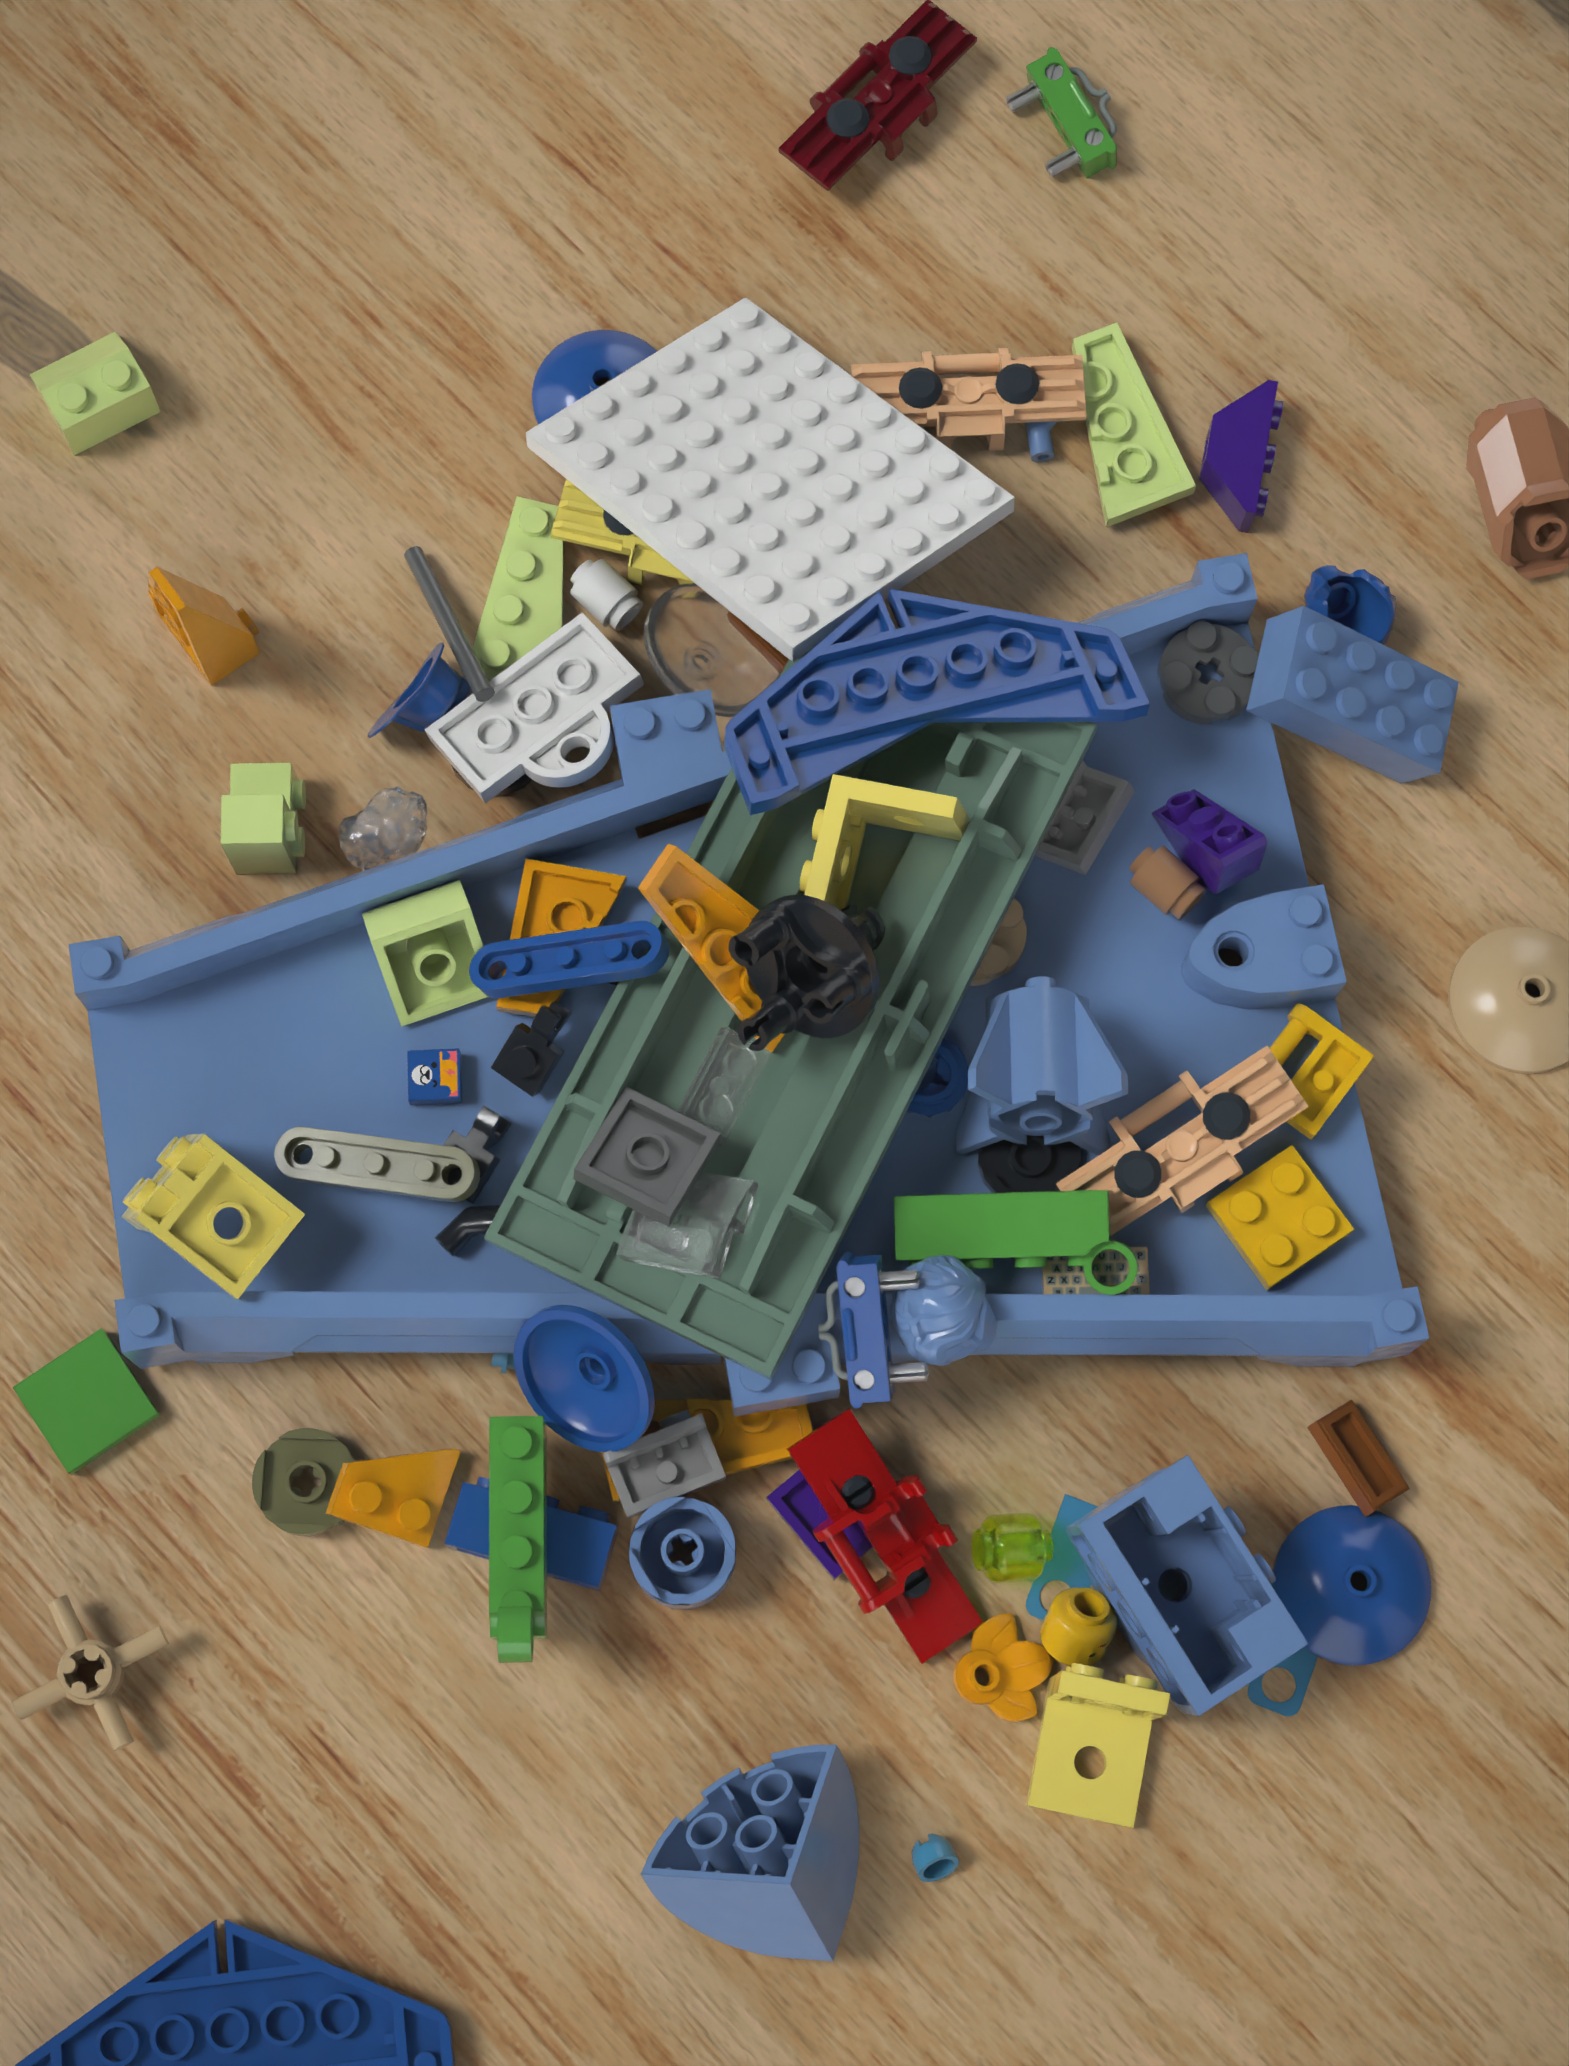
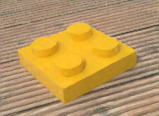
[1205,1145,1354,1291]

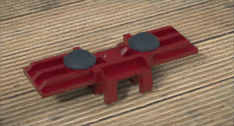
[779,0,977,191]

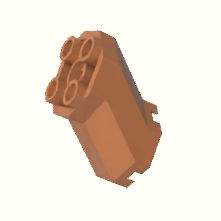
[1466,397,1569,579]

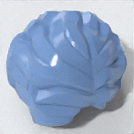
[890,1255,997,1366]

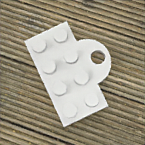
[424,612,644,803]

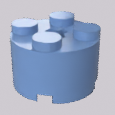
[629,1497,736,1610]

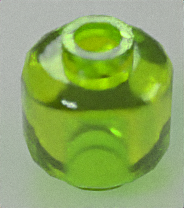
[971,1512,1053,1584]

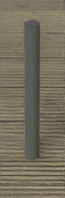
[404,546,495,702]

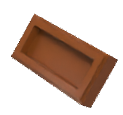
[1307,1400,1410,1517]

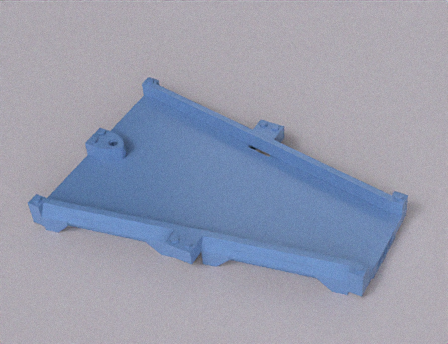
[69,553,1430,1416]

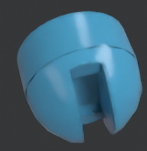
[911,1833,959,1882]

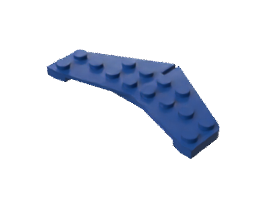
[724,589,1150,815]
[15,1919,455,2066]

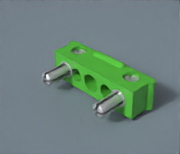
[1006,47,1117,179]

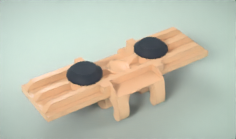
[851,347,1087,451]
[1056,1046,1308,1236]

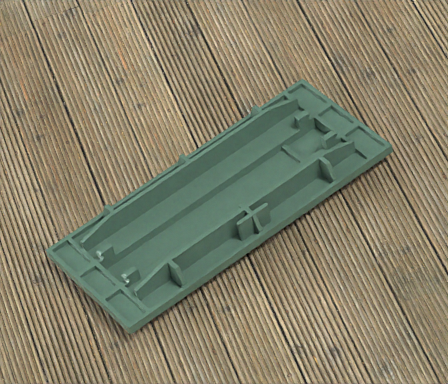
[484,649,1097,1381]

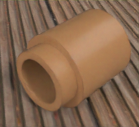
[1129,845,1206,920]

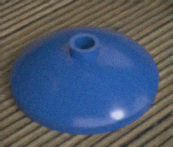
[532,330,657,424]
[514,1305,655,1452]
[1272,1505,1431,1666]

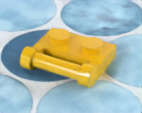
[1270,1003,1374,1140]

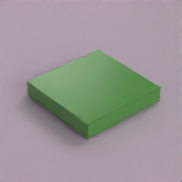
[13,1328,161,1475]

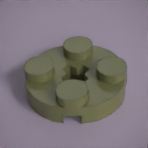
[252,1428,355,1536]

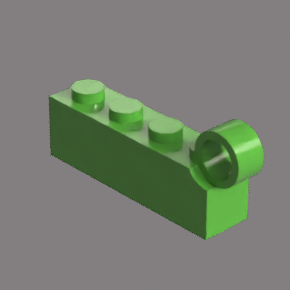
[894,1190,1138,1295]
[489,1416,547,1663]

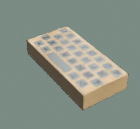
[1041,1247,1150,1295]

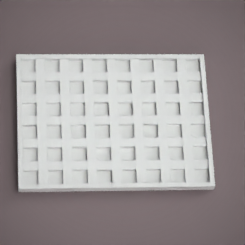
[526,297,1015,662]

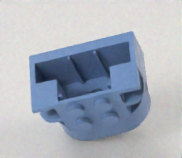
[1066,1455,1308,1716]

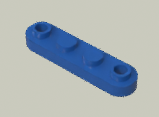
[469,921,670,998]

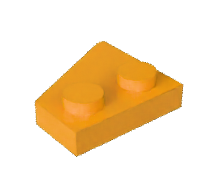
[325,1448,461,1548]

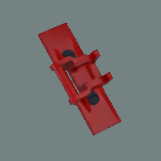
[787,1408,983,1664]

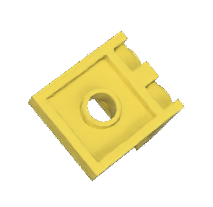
[800,774,970,911]
[121,1134,305,1299]
[1026,1663,1170,1828]

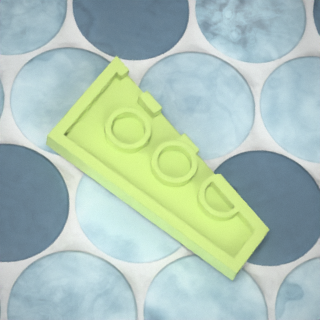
[1072,322,1196,527]
[473,496,564,681]

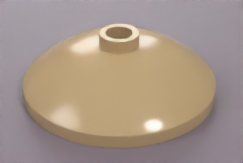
[1448,926,1569,1074]

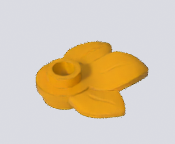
[953,1613,1054,1722]

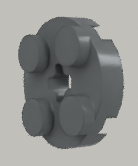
[1157,621,1259,724]

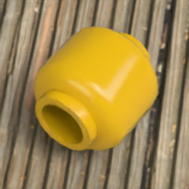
[1040,1587,1117,1667]

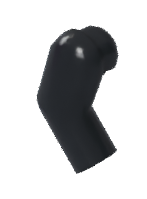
[434,1205,500,1256]

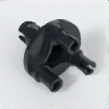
[729,895,885,1051]

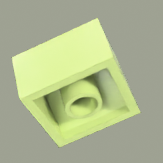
[30,332,161,455]
[362,880,489,1027]

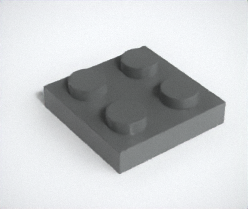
[573,1087,721,1227]

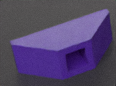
[1199,380,1283,533]
[1152,789,1268,894]

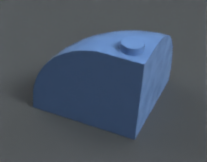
[641,1745,859,1962]

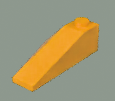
[147,567,260,686]

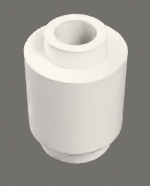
[570,559,643,631]

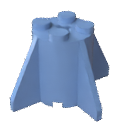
[956,976,1129,1156]

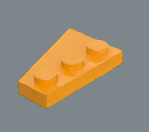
[496,859,627,1017]

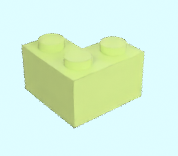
[221,763,306,875]

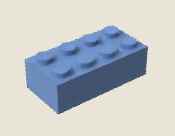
[1246,606,1459,784]

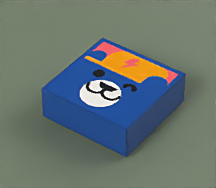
[407,1048,462,1105]

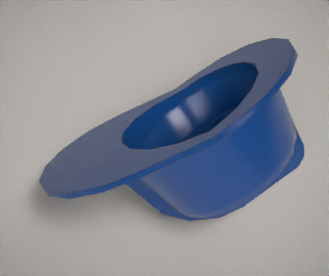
[368,642,470,738]

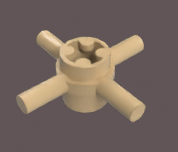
[11,1595,169,1751]

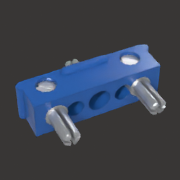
[818,1252,929,1409]

